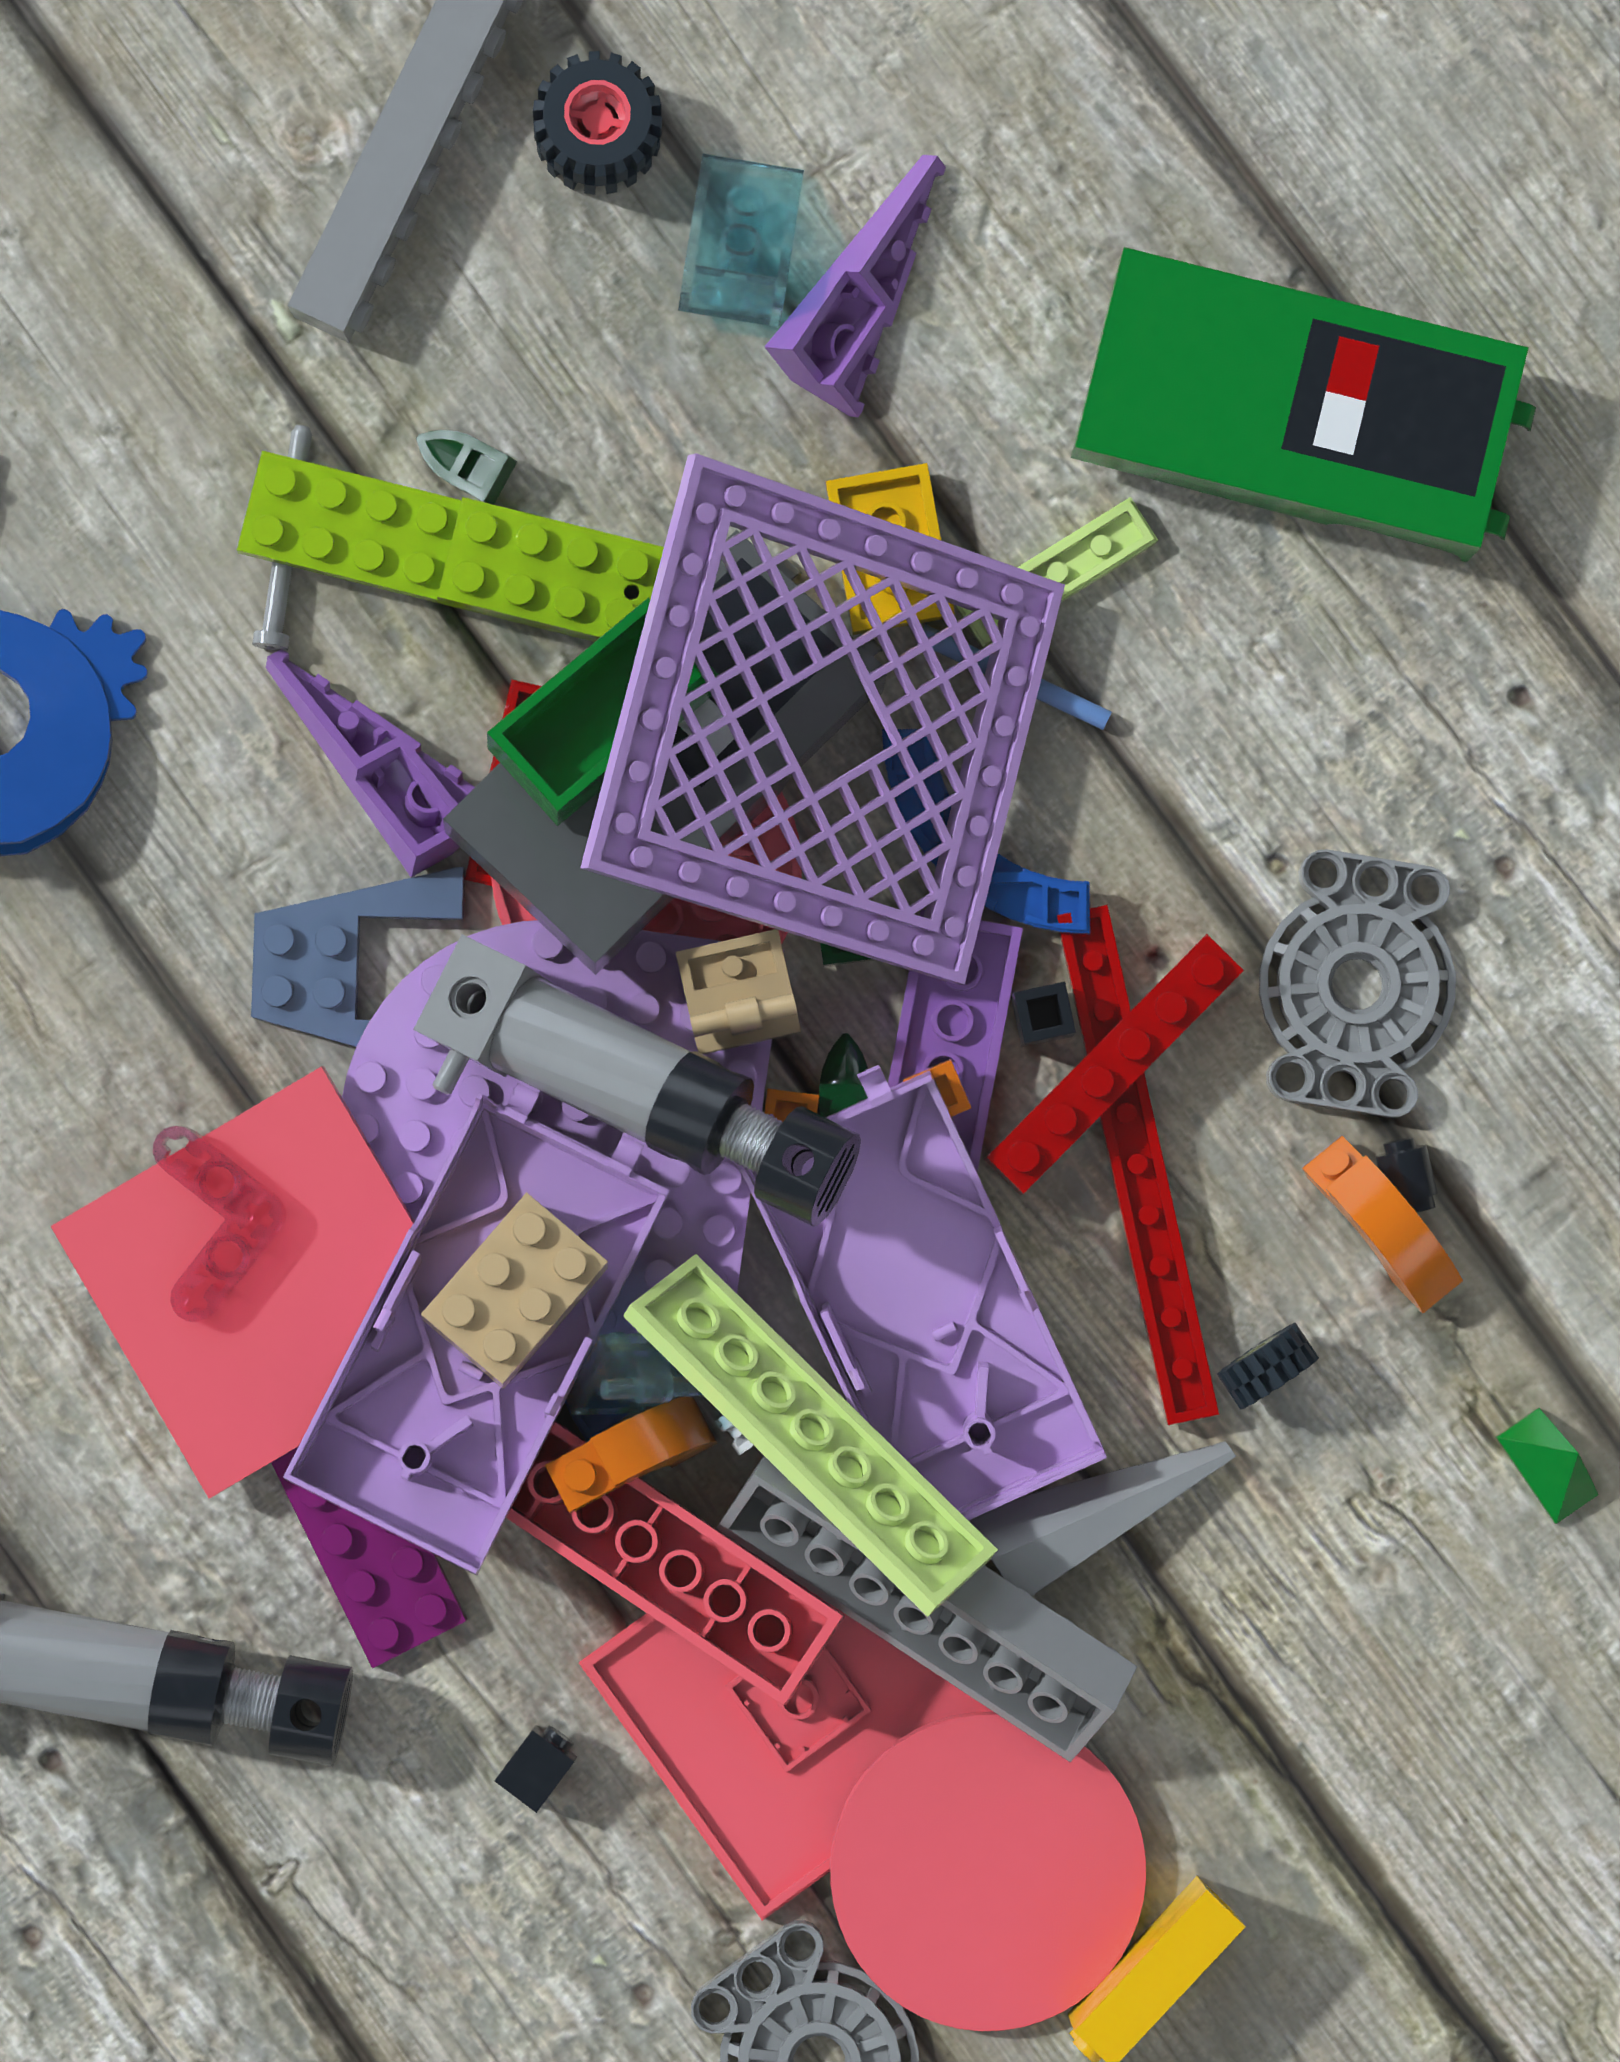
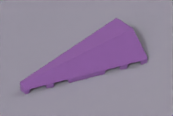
[765,155,946,417]
[266,649,475,878]

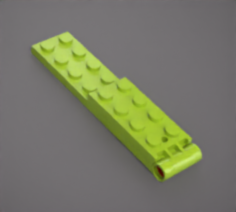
[237,451,664,642]

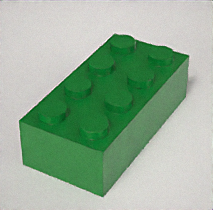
[487,597,718,827]

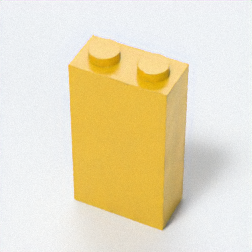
[1068,1876,1246,2062]

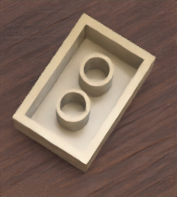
[421,1192,608,1389]

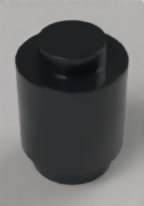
[1375,1137,1438,1213]

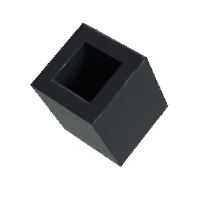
[1011,981,1076,1047]
[495,1725,577,1813]

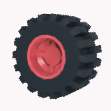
[533,51,662,195]

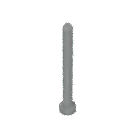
[252,425,312,651]

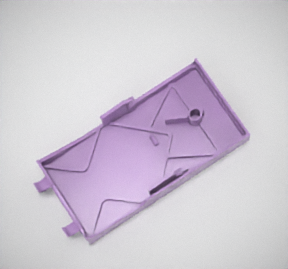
[736,1065,1107,1521]
[283,1080,669,1576]

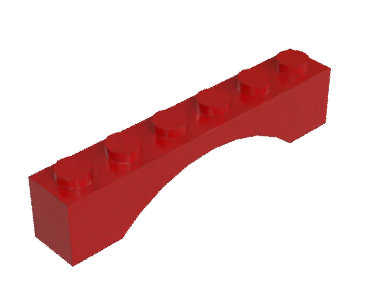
[984,934,1244,1196]

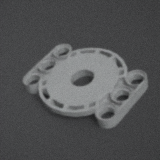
[1259,849,1456,1118]
[691,1920,919,2062]

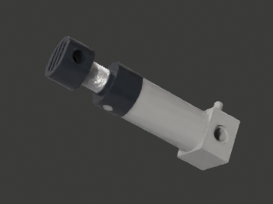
[413,934,861,1226]
[0,1592,353,1767]

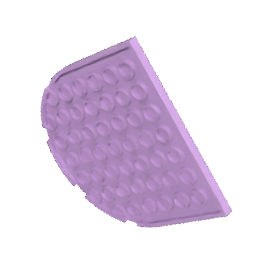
[342,920,784,1355]

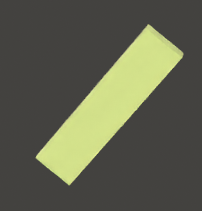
[956,497,1158,649]

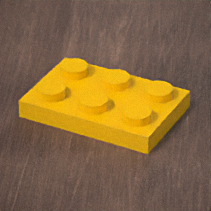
[826,463,955,635]

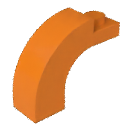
[1302,1136,1463,1313]
[545,1395,718,1513]

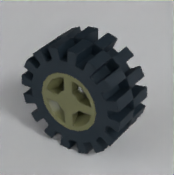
[1217,1322,1319,1410]

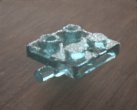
[566,1332,703,1415]

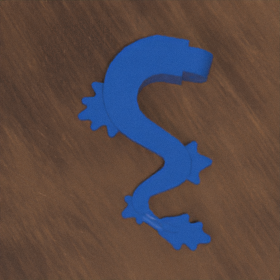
[0,609,148,856]

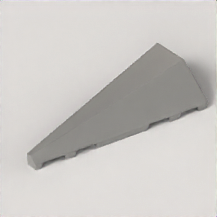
[969,1441,1236,1597]

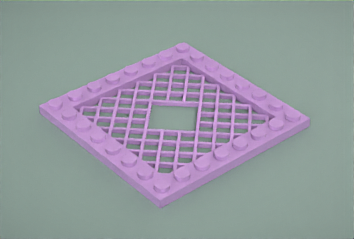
[580,453,1065,985]

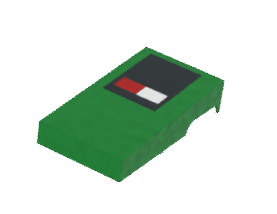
[1071,247,1536,562]

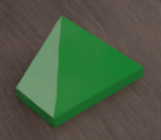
[1495,1408,1599,1524]

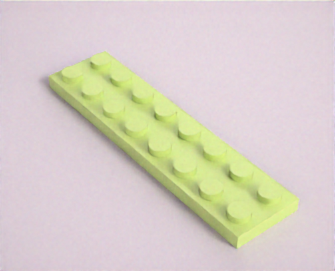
[623,1254,998,1617]

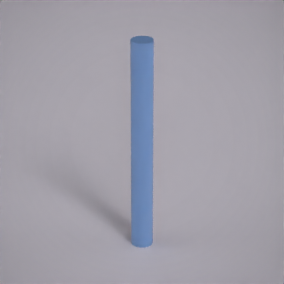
[923,624,1112,730]

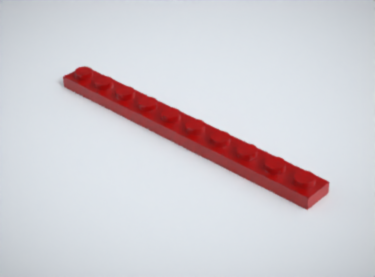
[1057,904,1219,1425]

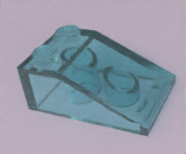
[678,154,804,327]

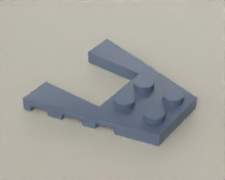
[251,867,465,1047]

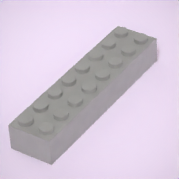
[716,1456,1138,1762]

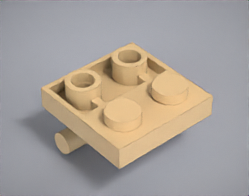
[675,929,801,1055]

